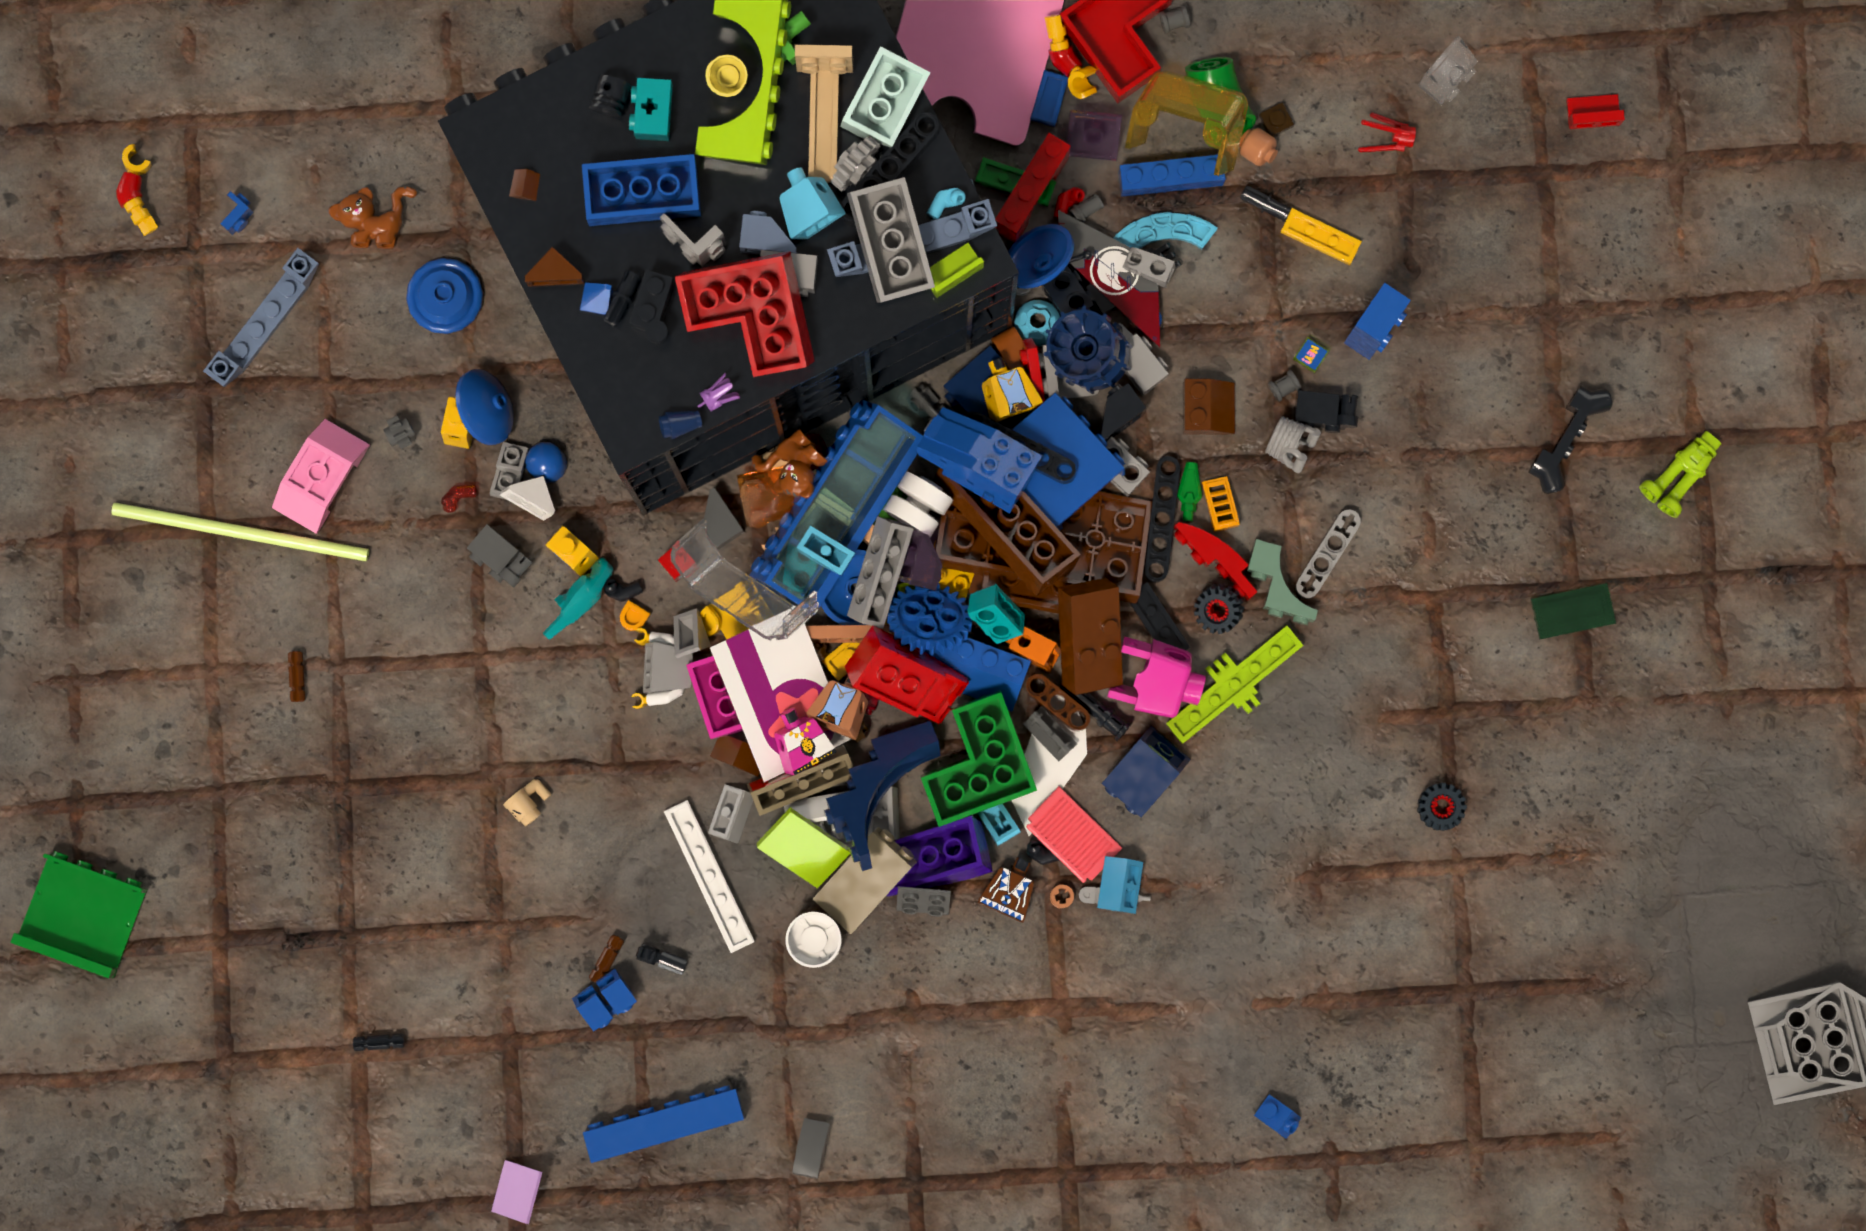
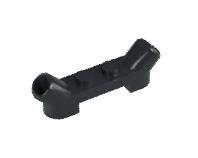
[1528,385,1613,494]

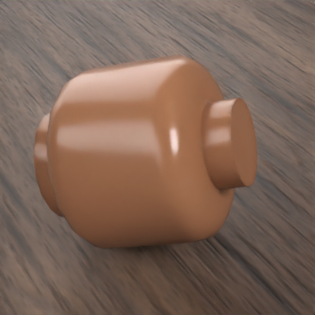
[1238,128,1278,166]

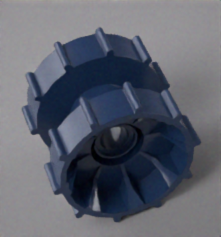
[1043,306,1133,394]

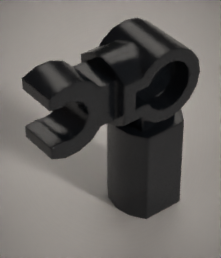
[636,943,688,975]

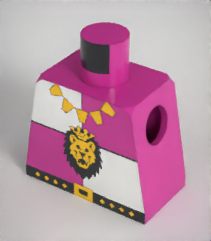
[774,708,836,775]

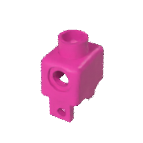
[1108,636,1206,718]

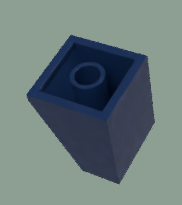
[1101,725,1191,818]

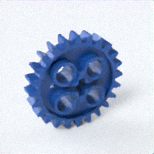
[887,582,972,656]

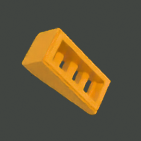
[1202,476,1240,532]

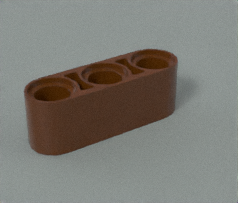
[1025,674,1090,732]

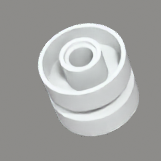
[883,471,953,538]
[786,912,842,968]

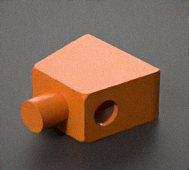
[1005,626,1061,674]

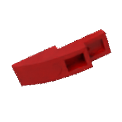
[1173,522,1257,601]

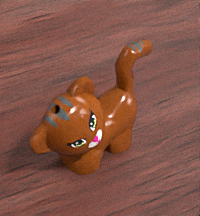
[329,186,417,249]
[752,428,828,498]

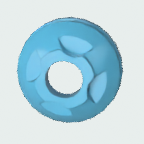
[1014,300,1060,347]

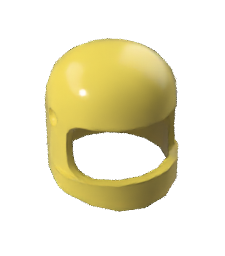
[705,55,748,97]

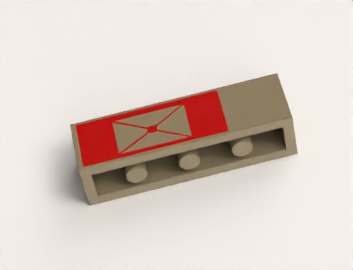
[747,745,853,816]

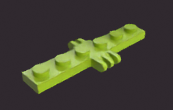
[1166,626,1304,744]

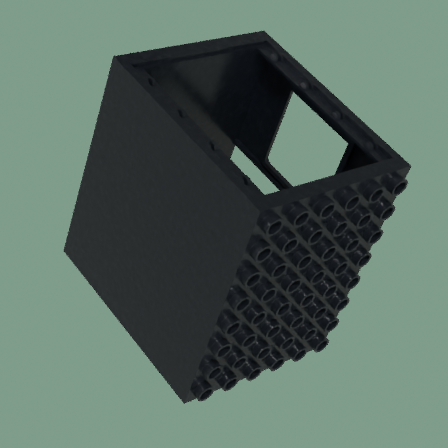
[438,0,1019,516]

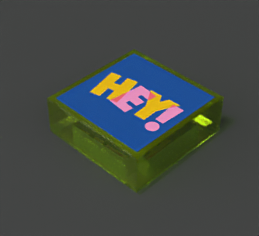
[1293,337,1329,374]

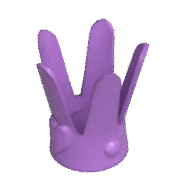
[698,373,740,411]

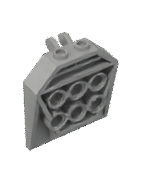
[1748,981,1866,1105]

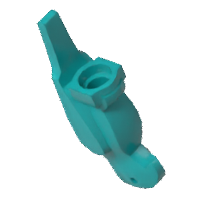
[543,558,613,640]

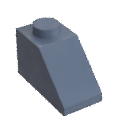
[739,211,797,255]

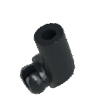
[604,579,643,602]
[1026,840,1060,865]

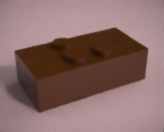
[1058,578,1123,695]

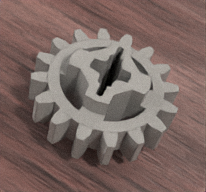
[831,136,880,192]

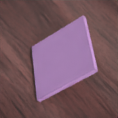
[491,1160,542,1224]

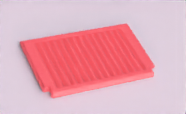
[1026,786,1122,883]

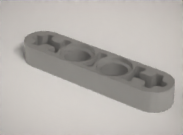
[1295,510,1361,599]

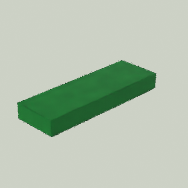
[975,157,1056,207]

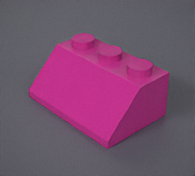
[686,656,743,739]

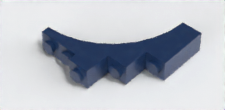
[824,721,941,871]

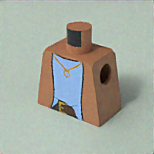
[806,677,868,740]

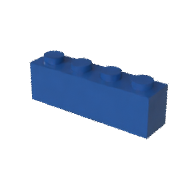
[1118,154,1225,197]

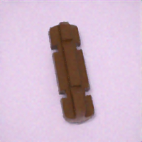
[288,651,305,702]
[589,935,624,983]

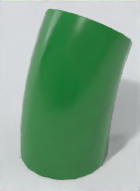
[1185,57,1256,147]

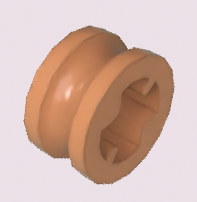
[1050,885,1074,909]

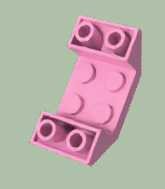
[272,419,370,534]

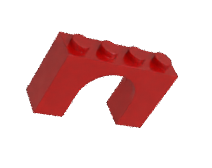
[995,133,1071,244]

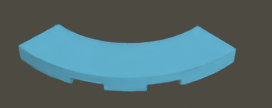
[1113,212,1218,250]

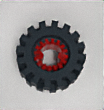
[1194,584,1244,634]
[1417,783,1467,831]

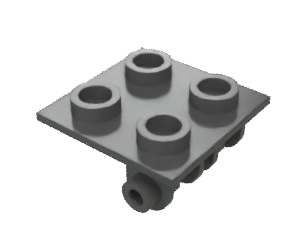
[896,887,951,917]

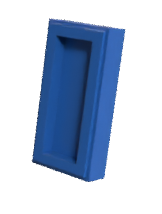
[1030,70,1068,127]

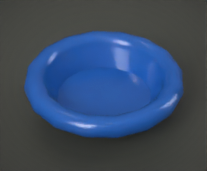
[406,258,483,334]

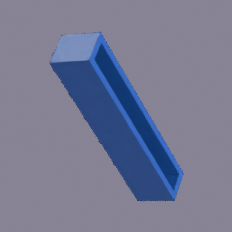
[583,1085,745,1163]

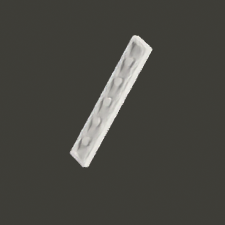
[664,800,755,953]

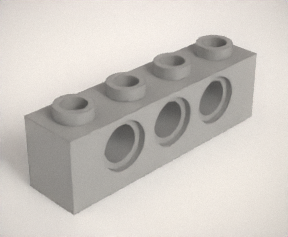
[847,516,914,628]

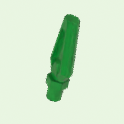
[1177,462,1202,523]

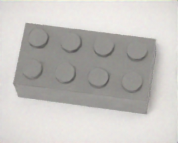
[847,177,935,303]

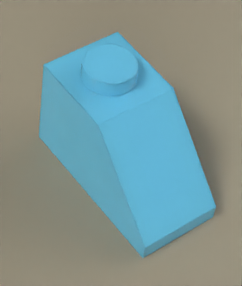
[797,525,855,576]

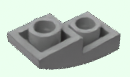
[490,442,528,500]

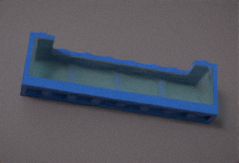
[750,400,923,615]

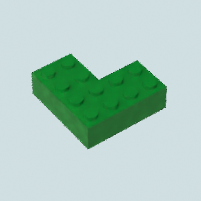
[920,690,1037,827]

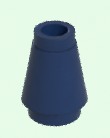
[659,411,702,440]

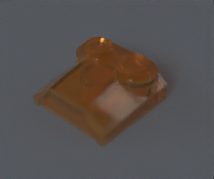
[737,466,794,528]

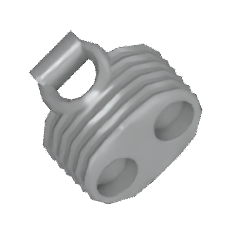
[1265,416,1321,473]

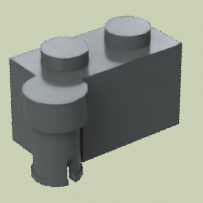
[467,524,533,587]

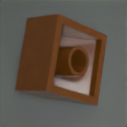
[1183,379,1235,435]

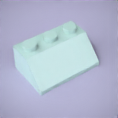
[840,46,931,147]

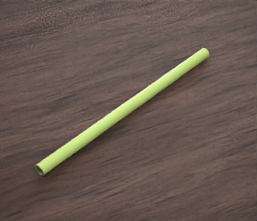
[111,502,369,562]

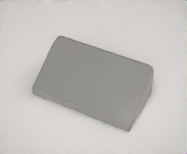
[708,784,753,843]

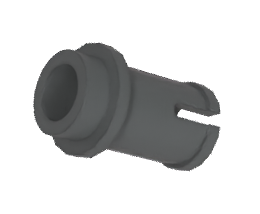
[1069,194,1104,223]

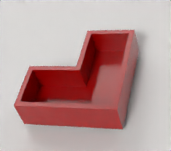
[1059,0,1172,104]

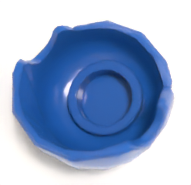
[525,442,567,483]

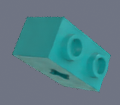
[629,78,673,141]

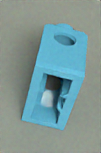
[780,168,845,239]

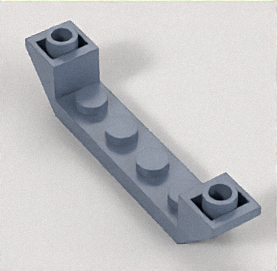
[827,199,997,277]
[203,248,319,387]

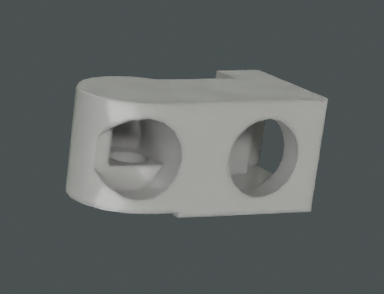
[1123,247,1175,288]

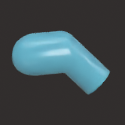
[926,188,966,220]

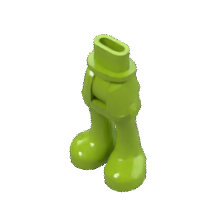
[1639,431,1721,518]

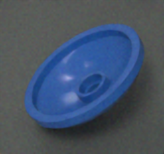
[1008,224,1074,289]
[456,369,514,445]
[821,549,895,625]

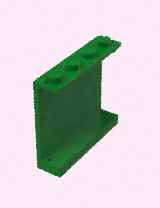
[10,851,148,979]

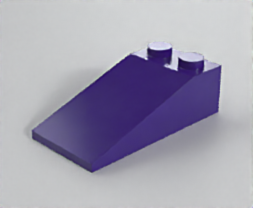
[886,816,993,897]

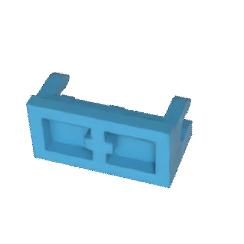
[1097,856,1143,914]

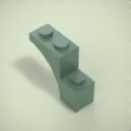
[1246,539,1318,625]

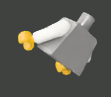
[631,628,693,709]

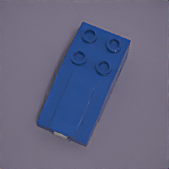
[916,407,1042,514]

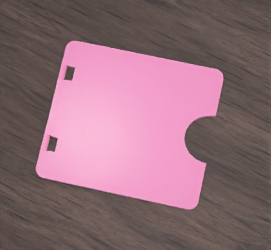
[896,0,1064,146]

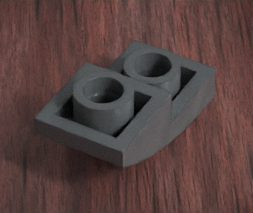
[792,1118,831,1179]

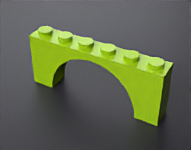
[695,0,791,165]

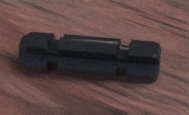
[353,1034,405,1051]

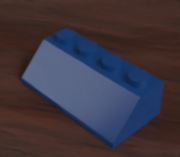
[924,638,1031,712]

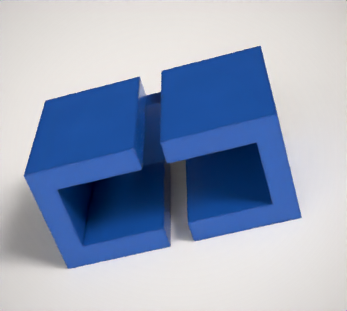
[572,969,637,1032]

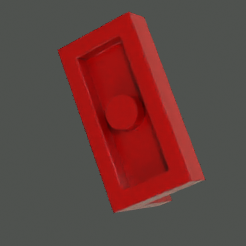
[1566,94,1625,129]

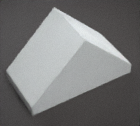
[500,476,555,521]

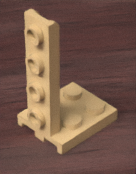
[795,45,853,183]

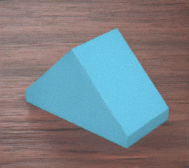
[978,804,1021,846]

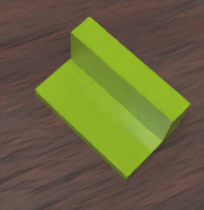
[930,243,984,298]

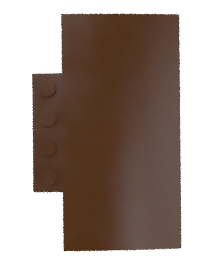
[932,492,1152,614]

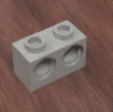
[1106,437,1150,497]

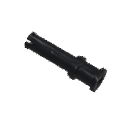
[1060,685,1132,742]

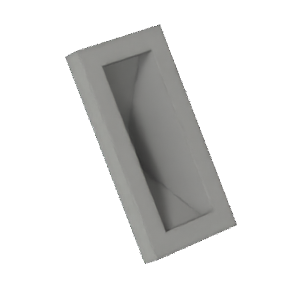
[673,608,711,658]

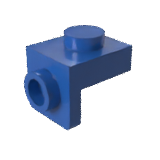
[220,191,253,235]
[1254,1094,1301,1139]

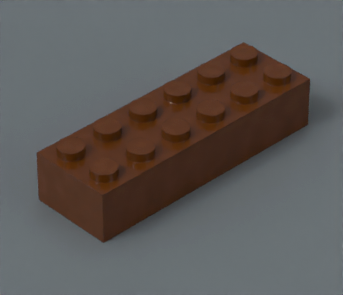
[934,468,1081,596]

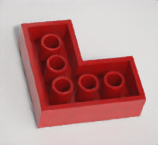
[675,251,815,377]

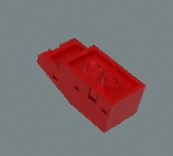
[844,625,969,724]

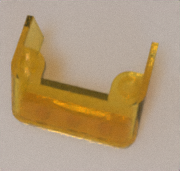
[1125,71,1248,176]

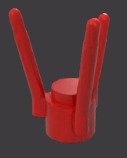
[1358,112,1416,152]

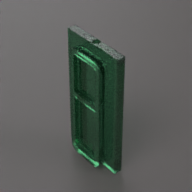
[1530,583,1616,640]

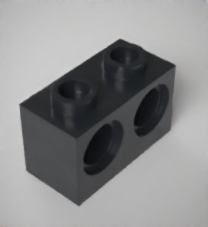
[1041,266,1097,316]

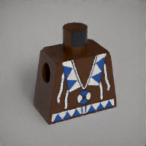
[977,857,1034,923]

